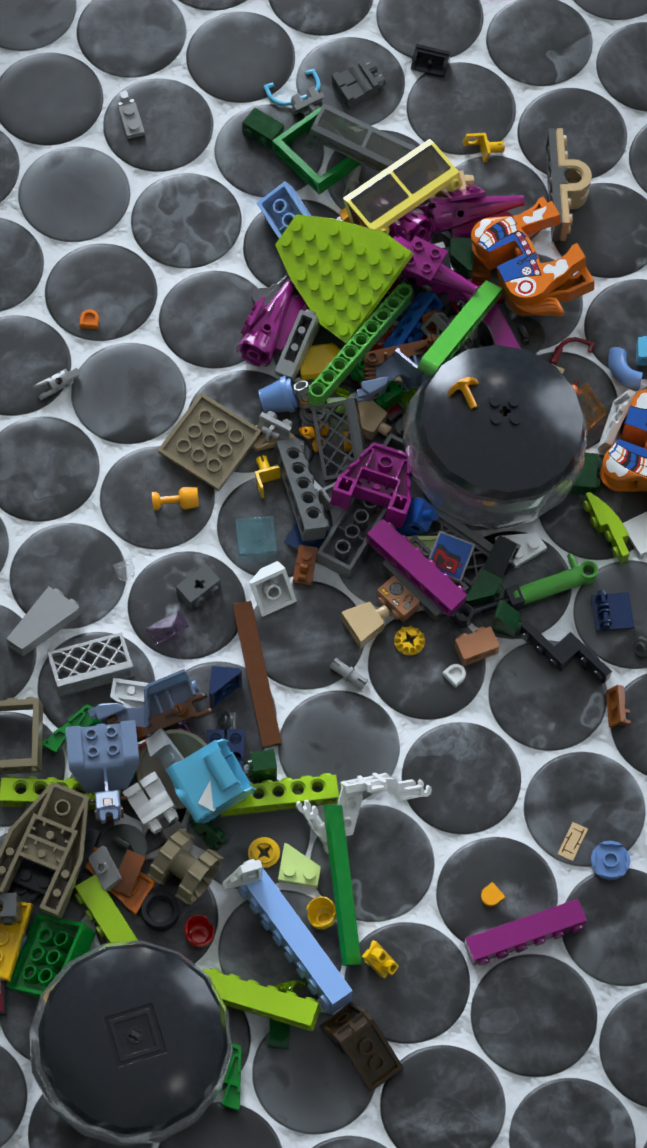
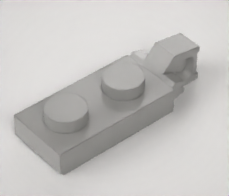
[118,91,145,139]

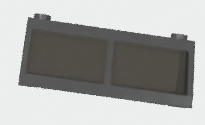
[304,103,417,189]

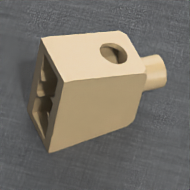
[345,400,392,440]
[341,602,390,648]

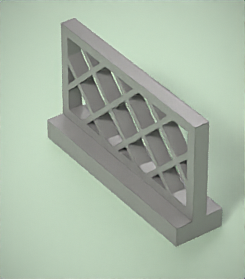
[47,632,135,697]

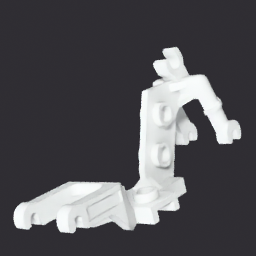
[296,773,432,855]

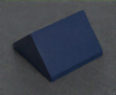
[209,666,242,708]

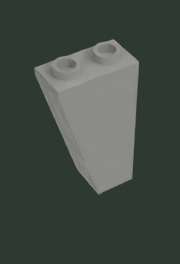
[275,309,321,382]
[6,586,81,656]

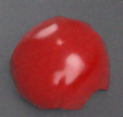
[184,914,214,948]

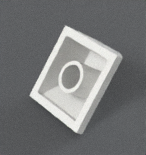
[249,561,297,617]

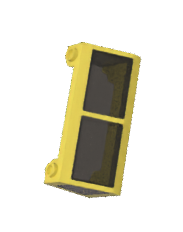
[343,139,463,234]

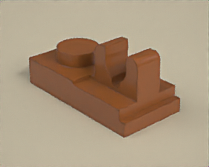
[293,545,318,586]
[606,685,631,728]

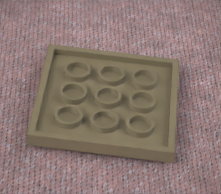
[157,392,263,491]

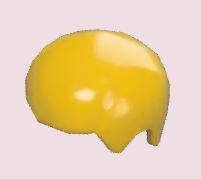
[306,896,337,930]

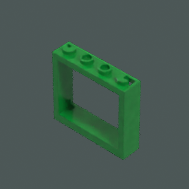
[272,106,369,194]

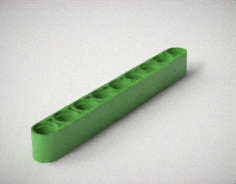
[417,280,503,376]
[308,283,412,407]

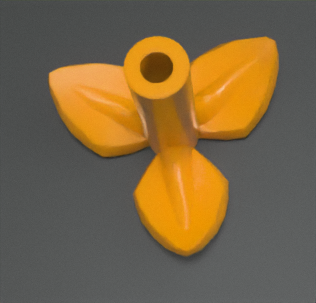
[448,377,479,409]
[299,422,329,453]

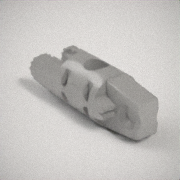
[33,368,80,400]

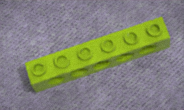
[220,773,339,817]
[0,775,121,811]

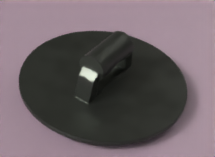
[508,317,546,354]
[473,322,496,348]
[99,824,147,869]

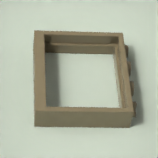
[0,697,43,774]

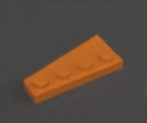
[85,847,156,916]

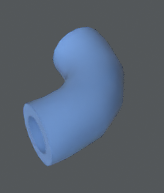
[608,347,643,391]

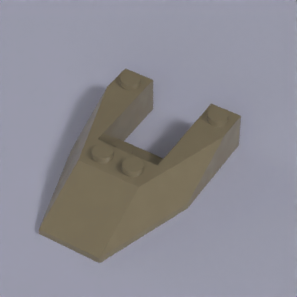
[0,782,89,919]

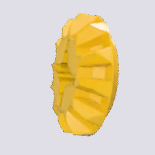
[394,625,425,656]
[248,837,280,868]

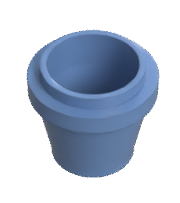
[258,376,299,414]

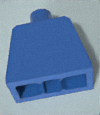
[395,497,438,537]

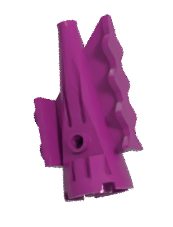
[358,185,436,243]
[427,185,525,238]
[393,235,478,303]
[236,278,308,367]

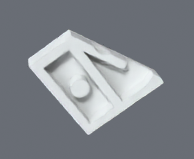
[495,533,547,569]

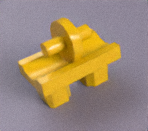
[362,940,399,979]

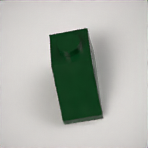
[446,238,472,279]
[465,569,504,607]
[492,600,522,638]

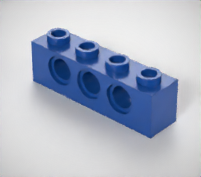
[382,292,444,349]

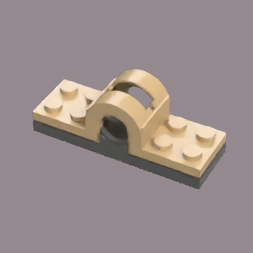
[545,128,592,241]

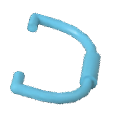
[263,69,321,106]

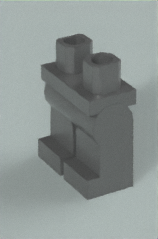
[331,61,386,109]

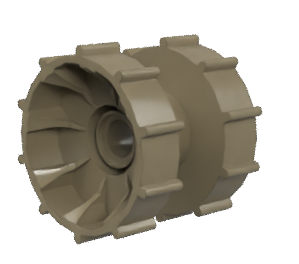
[147,828,224,905]

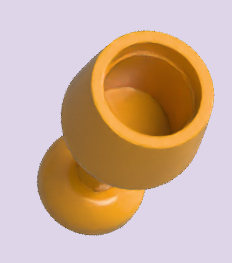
[152,487,199,511]

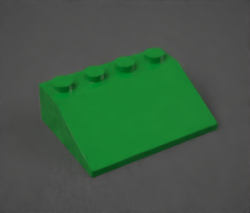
[6,914,96,1002]

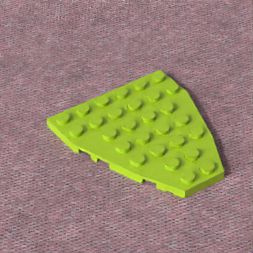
[275,214,414,344]

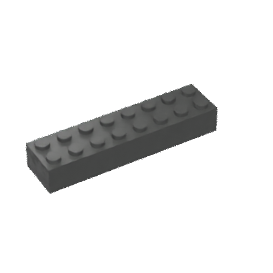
[316,433,423,579]

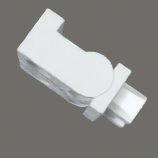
[122,771,179,834]

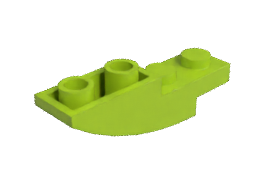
[583,492,630,564]

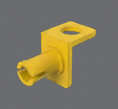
[462,133,505,163]
[255,455,281,499]

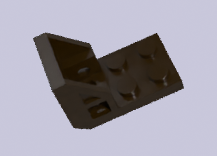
[319,1002,404,1092]

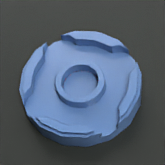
[590,841,631,881]

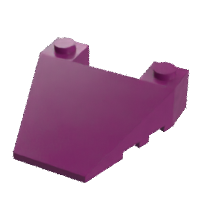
[330,442,411,529]

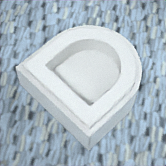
[442,664,466,688]

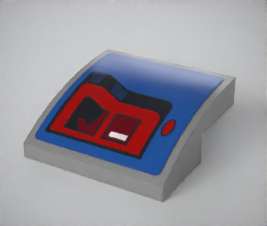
[428,531,475,583]

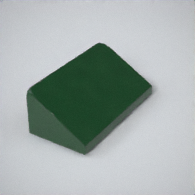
[268,1018,290,1049]

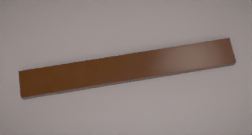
[232,601,282,749]

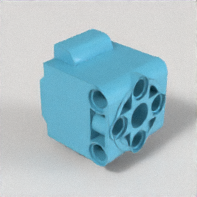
[166,738,256,824]

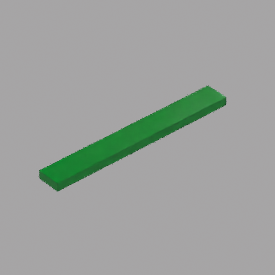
[323,805,362,966]

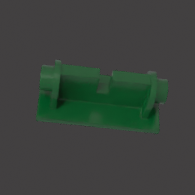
[189,819,229,851]

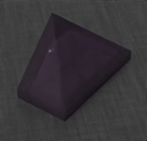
[146,610,189,645]

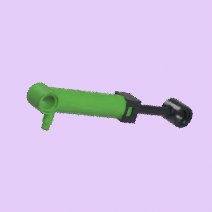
[453,554,598,628]

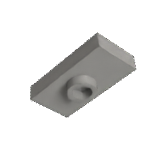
[88,846,123,891]

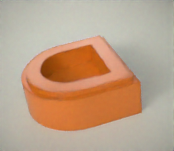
[79,310,99,330]

